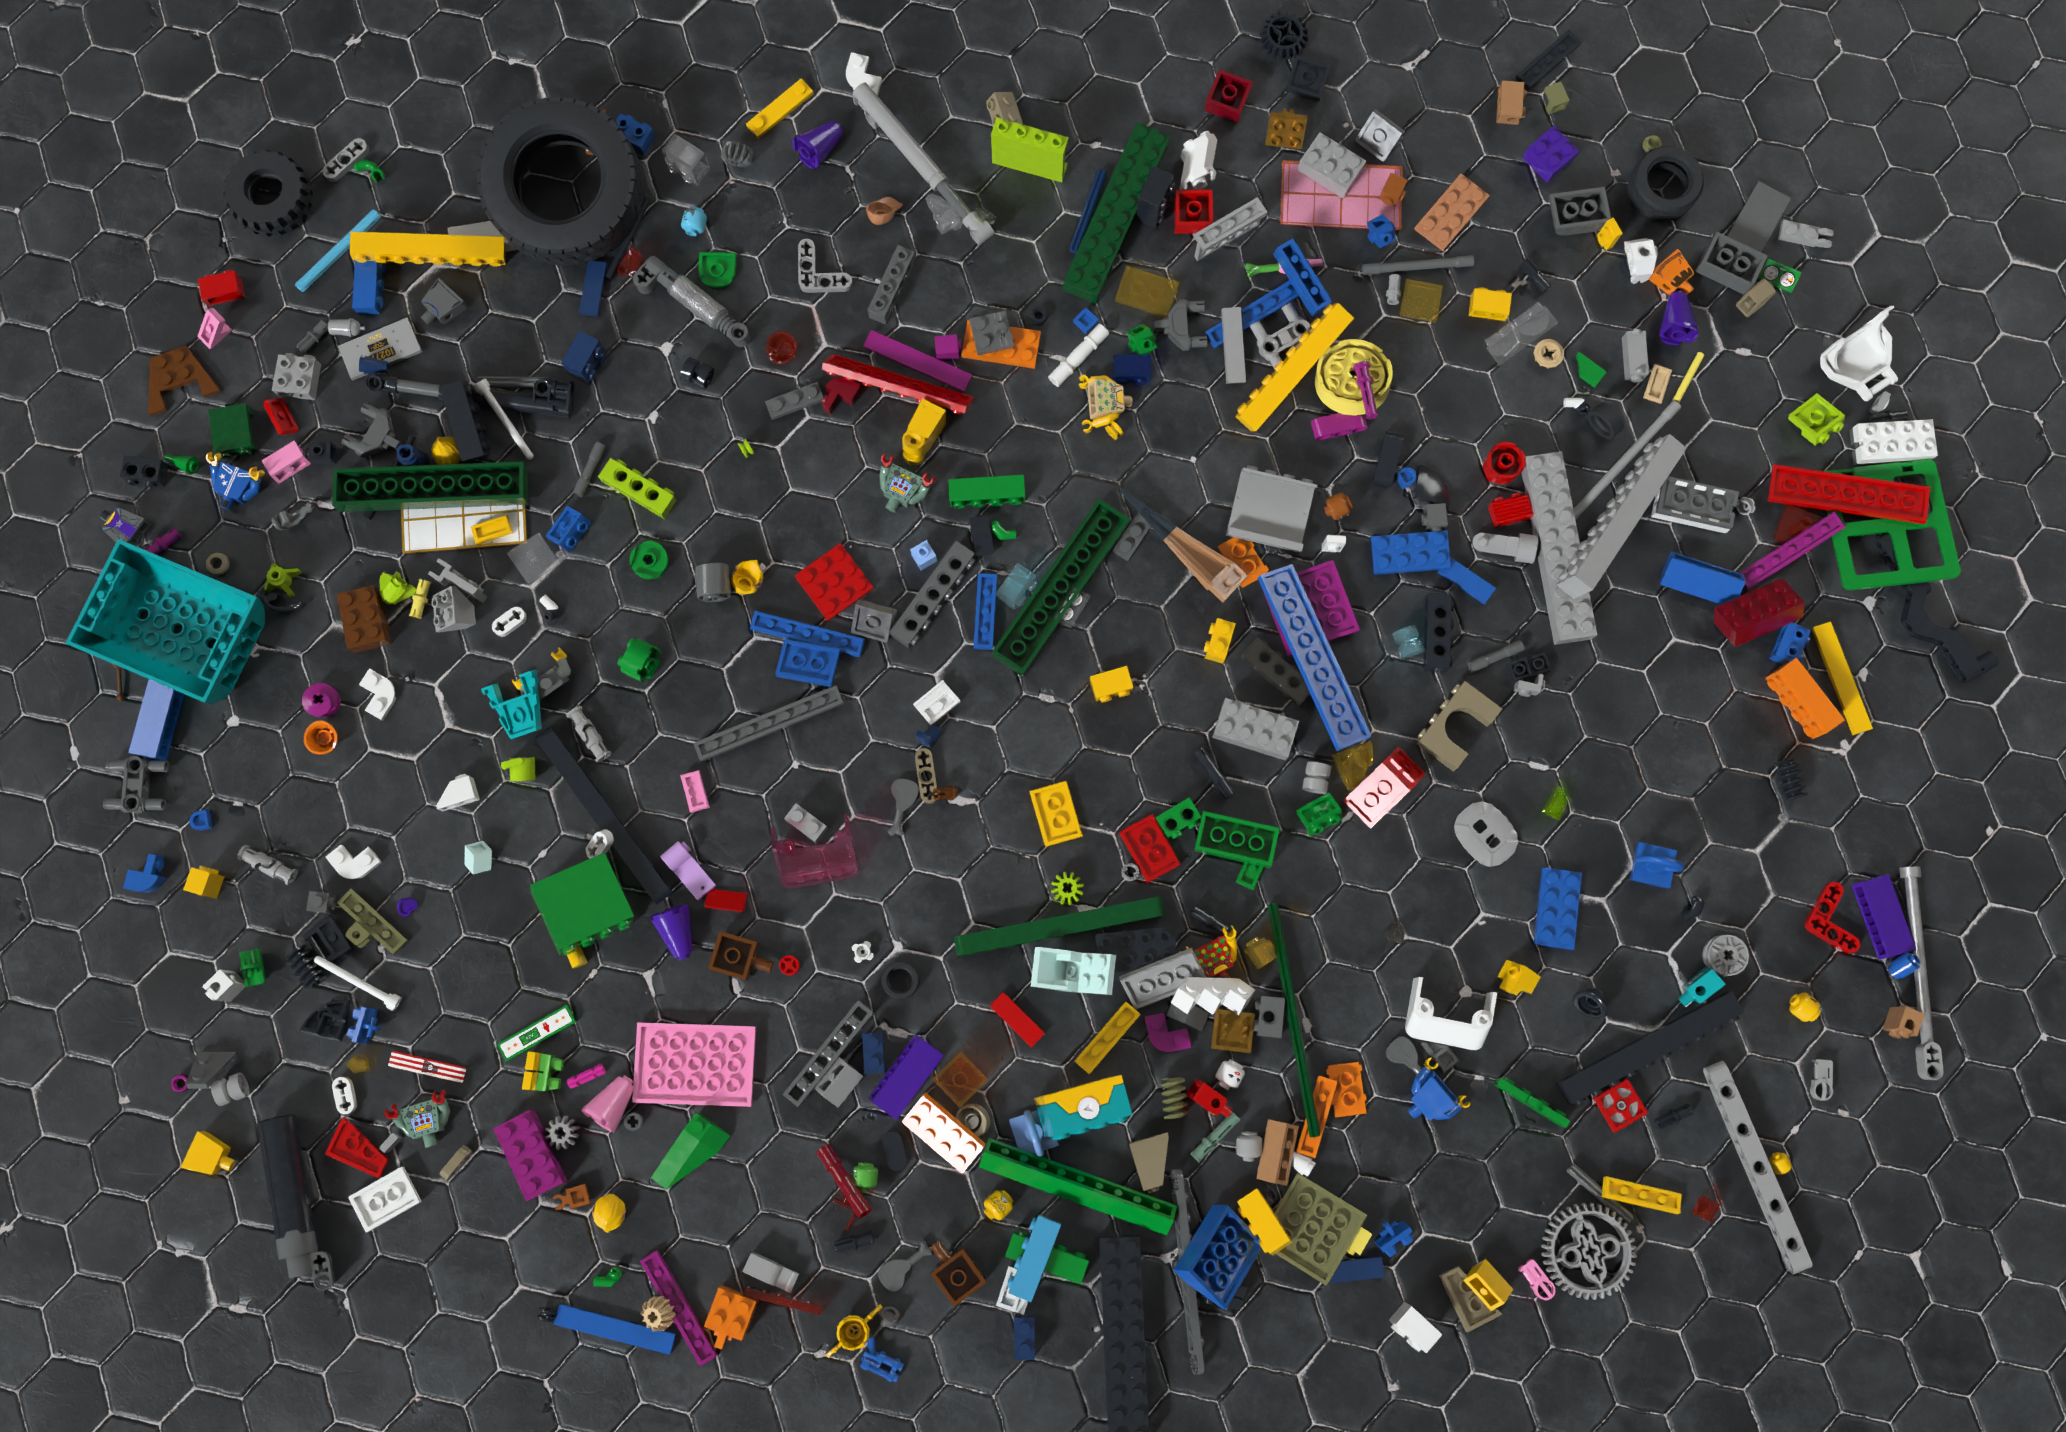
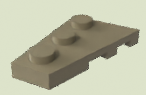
[1439,1267,1502,1332]

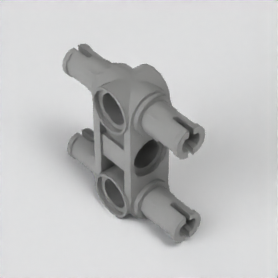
[1250,303,1310,370]

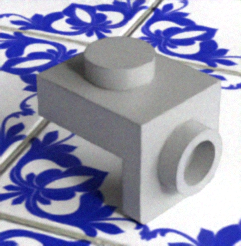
[1514,674,1545,697]

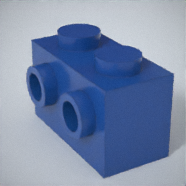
[615,113,655,155]
[1769,622,1811,665]

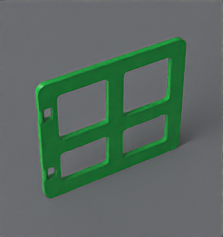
[1824,459,1961,590]

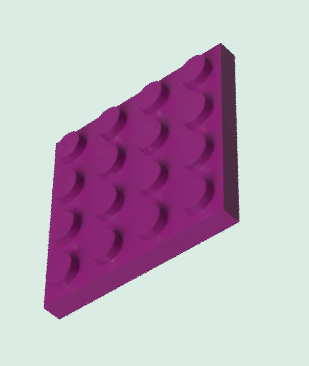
[1262,560,1360,656]

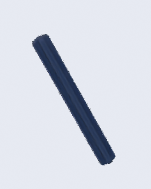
[1069,169,1107,254]

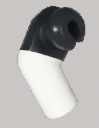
[1564,398,1590,416]
[540,595,558,622]

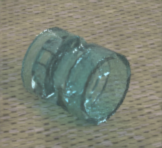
[1392,625,1425,659]

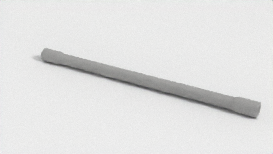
[1573,401,1681,520]

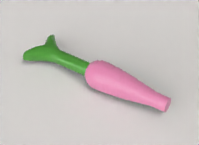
[1246,258,1323,277]

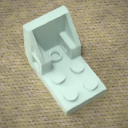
[1031,947,1116,995]

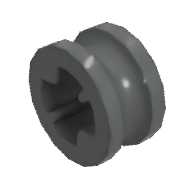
[624,1113,643,1131]

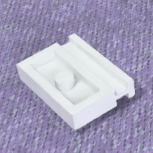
[913,680,961,726]
[996,1266,1028,1315]

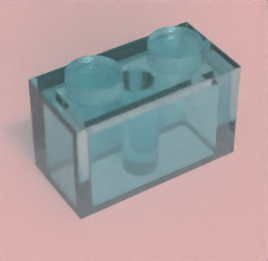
[996,563,1037,610]

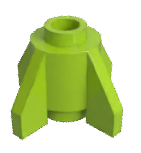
[264,563,302,598]
[380,571,417,605]

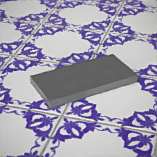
[1727,181,1791,252]

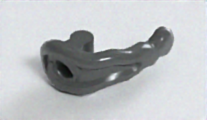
[271,502,314,530]

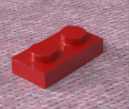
[263,398,299,435]

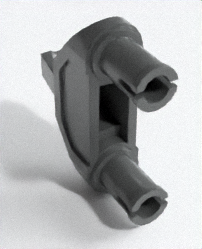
[1154,298,1207,351]
[342,402,403,457]

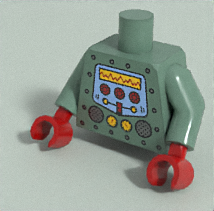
[879,453,936,512]
[385,1090,450,1148]

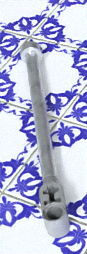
[1899,867,1943,1080]

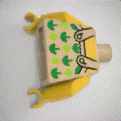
[1079,375,1132,433]

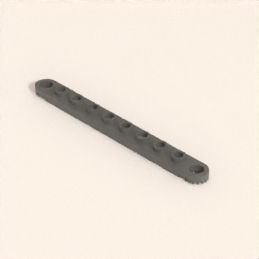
[1170,1169,1204,1375]

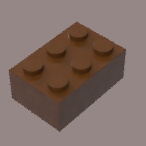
[336,585,392,653]

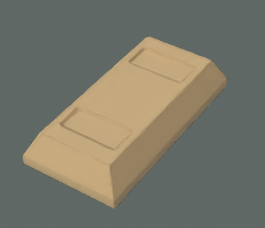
[1643,364,1672,404]

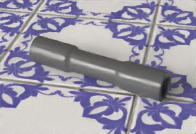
[572,442,606,497]
[1468,640,1525,673]

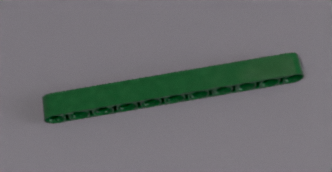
[953,896,1166,957]

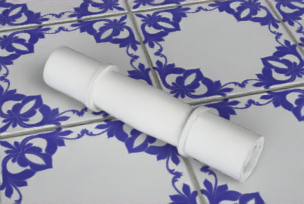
[1048,324,1109,387]

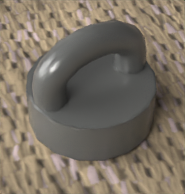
[879,1306,900,1327]

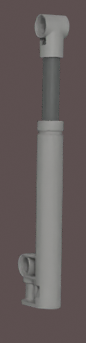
[852,82,995,245]

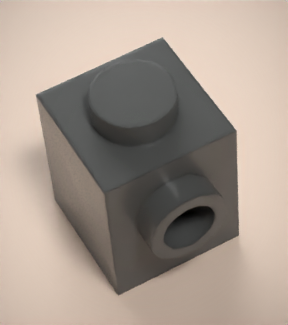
[1421,503,1448,532]
[306,891,336,914]

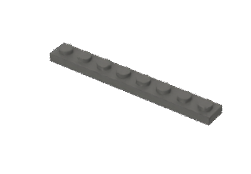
[693,685,844,762]

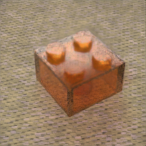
[933,1051,989,1108]

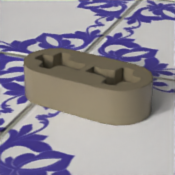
[439,1145,472,1181]

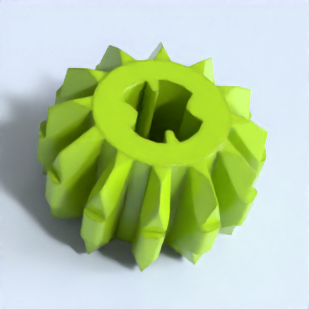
[1051,872,1084,905]

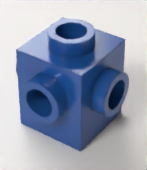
[1367,214,1396,248]

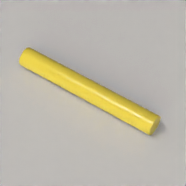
[1673,352,1704,403]

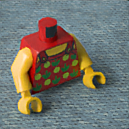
[1179,925,1237,978]

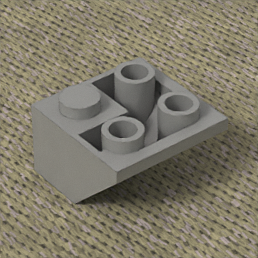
[432,586,476,632]

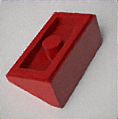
[704,889,747,913]

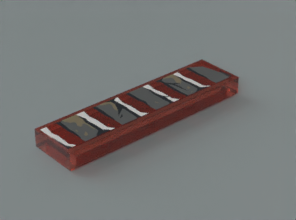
[743,1286,825,1315]

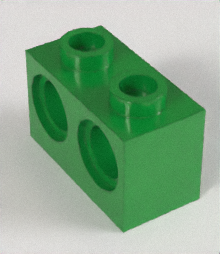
[1156,797,1201,839]

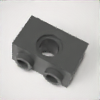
[1253,996,1285,1038]

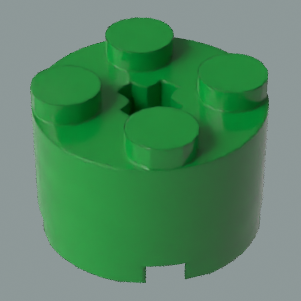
[618,638,661,683]

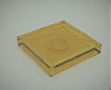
[1399,279,1443,322]

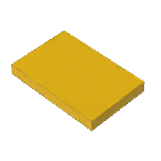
[1030,781,1083,847]

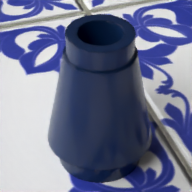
[359,355,388,374]

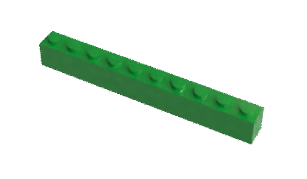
[979,1138,1177,1235]

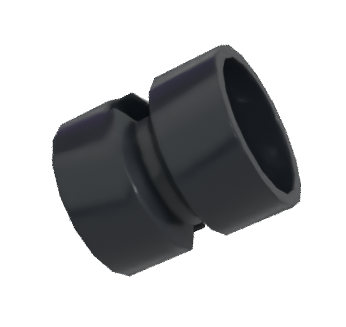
[680,357,715,390]

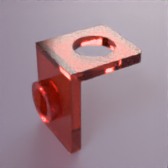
[832,1197,856,1231]

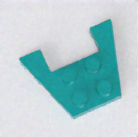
[481,669,542,739]

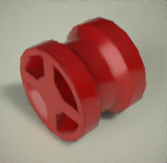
[779,956,800,976]

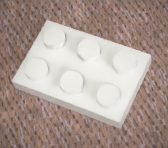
[348,1166,422,1232]

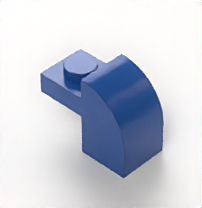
[123,854,166,893]

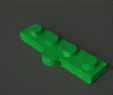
[1493,1077,1570,1128]

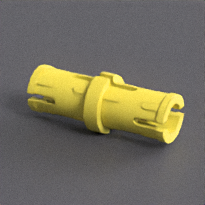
[409,579,431,619]

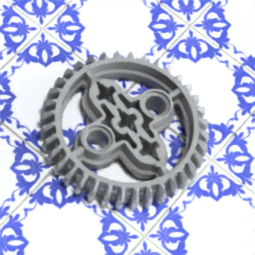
[1541,1203,1637,1300]

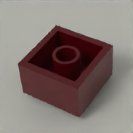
[1204,69,1253,123]

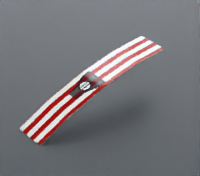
[388,1051,466,1083]

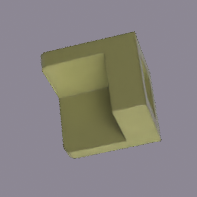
[1544,82,1570,115]

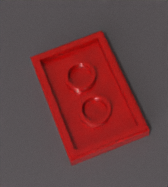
[1119,814,1181,883]

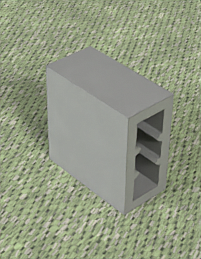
[272,353,321,400]

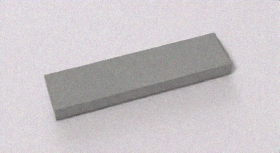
[1221,307,1246,384]

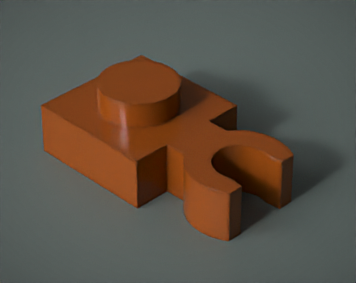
[553,1184,591,1210]

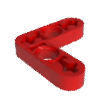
[1805,882,1860,953]

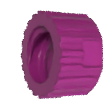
[171,1074,188,1092]

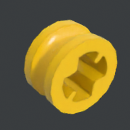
[1105,421,1123,440]

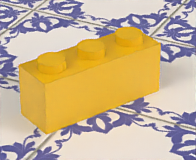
[1237,1189,1292,1255]

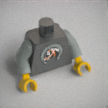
[512,647,571,701]

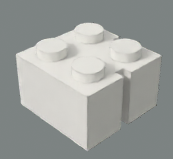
[1389,1302,1442,1353]

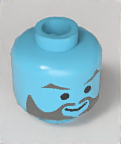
[681,207,707,236]

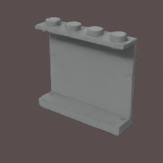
[1226,465,1317,552]

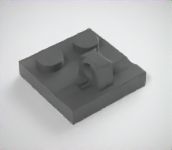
[969,311,1014,356]

